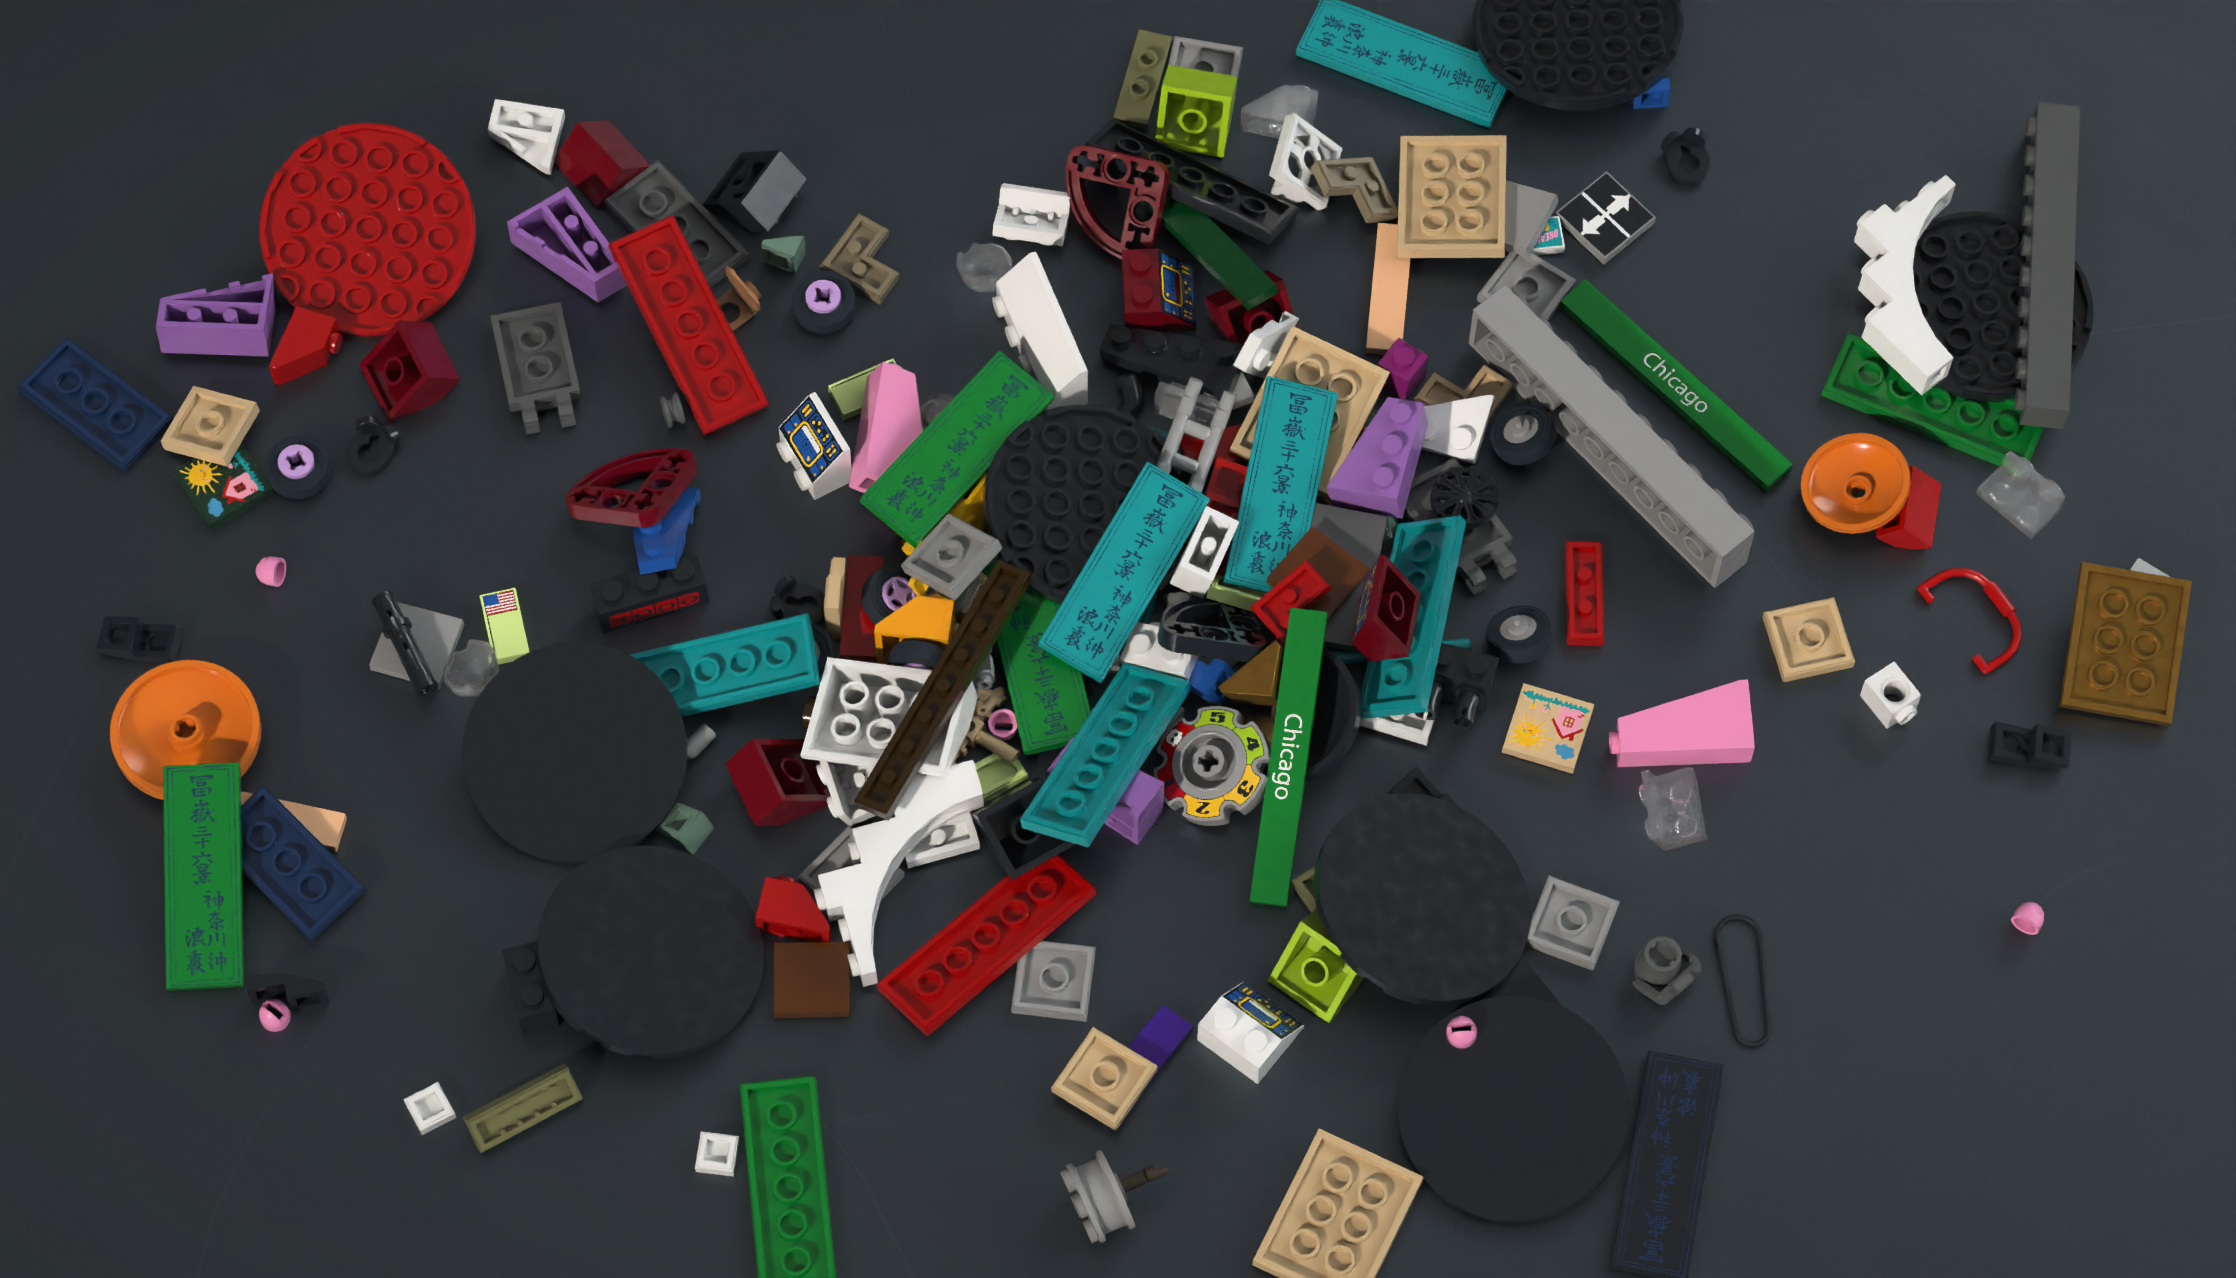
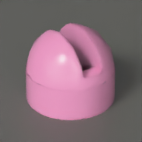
[255,556,286,587]
[988,709,1018,741]
[2011,902,2044,935]
[259,999,291,1032]
[1446,1016,1477,1049]

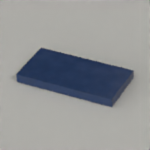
[17,337,173,473]
[241,785,367,942]

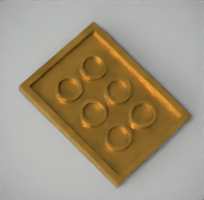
[2059,562,2192,726]

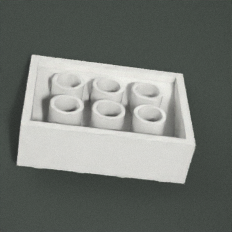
[800,657,978,777]

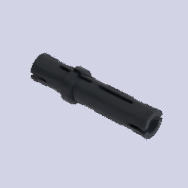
[371,591,438,696]

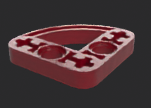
[1066,145,1169,259]
[565,448,698,527]

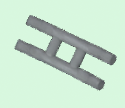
[1156,377,1237,493]

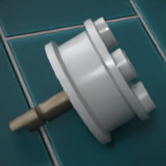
[1060,1149,1170,1243]

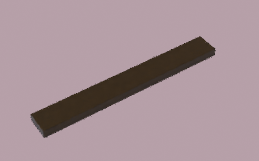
[854,560,1032,821]

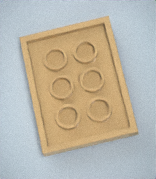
[1397,135,1507,258]
[1229,326,1390,499]
[1252,1129,1424,1278]

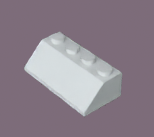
[992,251,1088,411]

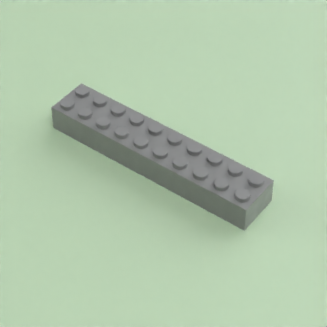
[1469,285,1755,588]

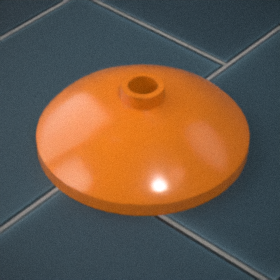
[1801,433,1911,534]

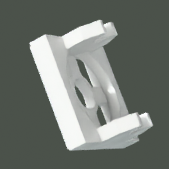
[1269,113,1342,210]

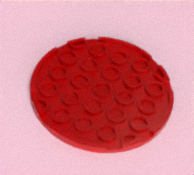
[259,123,476,337]

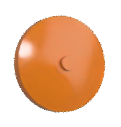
[110,660,262,800]

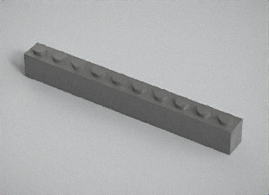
[2014,102,2080,429]

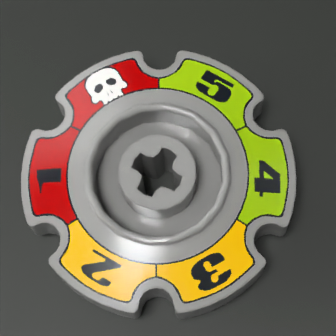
[1154,706,1271,826]

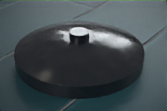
[1221,640,1362,782]

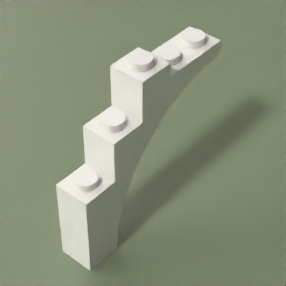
[1854,175,1956,395]
[813,760,984,987]

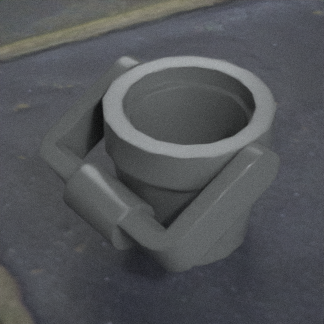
[1632,936,1703,1005]

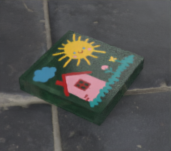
[173,444,274,531]

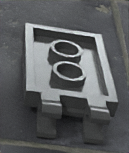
[490,302,581,435]
[1404,458,1517,596]

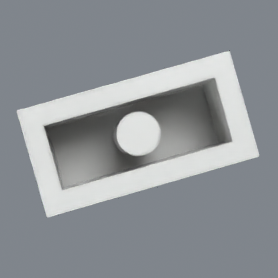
[1169,506,1239,599]

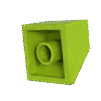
[1155,65,1238,158]
[1267,910,1365,1023]

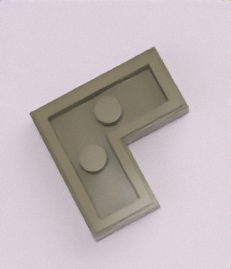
[1310,157,1398,223]
[820,213,900,305]

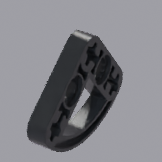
[1157,597,1266,662]

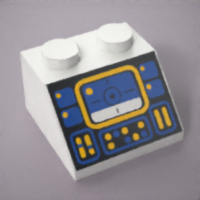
[776,392,852,500]
[1197,981,1304,1084]

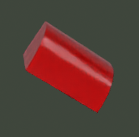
[1876,465,1941,550]

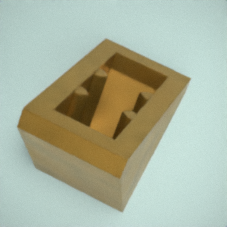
[1218,640,1285,706]

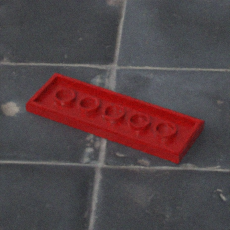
[608,215,769,436]
[876,855,1097,1037]

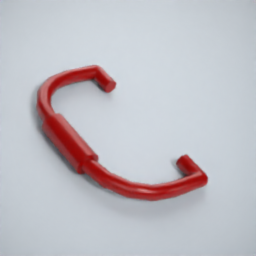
[1917,568,2022,674]

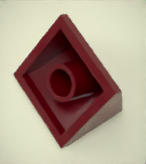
[554,120,650,210]

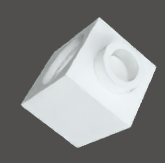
[1860,662,1921,729]

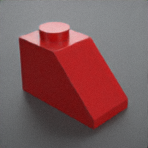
[269,306,343,385]
[755,876,832,942]

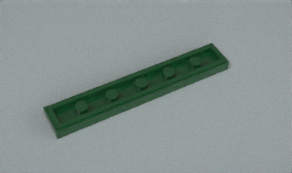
[1130,181,1278,311]

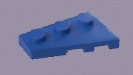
[632,487,701,575]

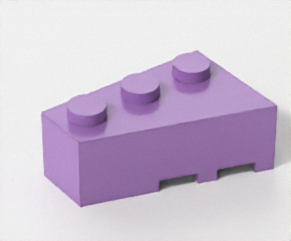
[507,187,627,302]
[155,273,278,357]
[1326,397,1428,518]
[1046,738,1164,845]

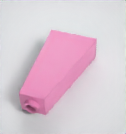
[849,362,923,493]
[1609,680,1755,767]

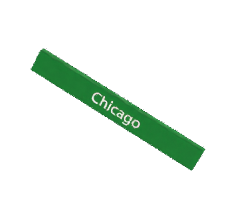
[1559,279,1793,492]
[1249,608,1328,908]

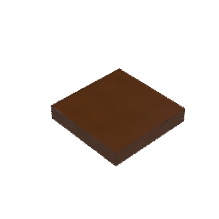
[1266,526,1370,622]
[774,941,850,1018]

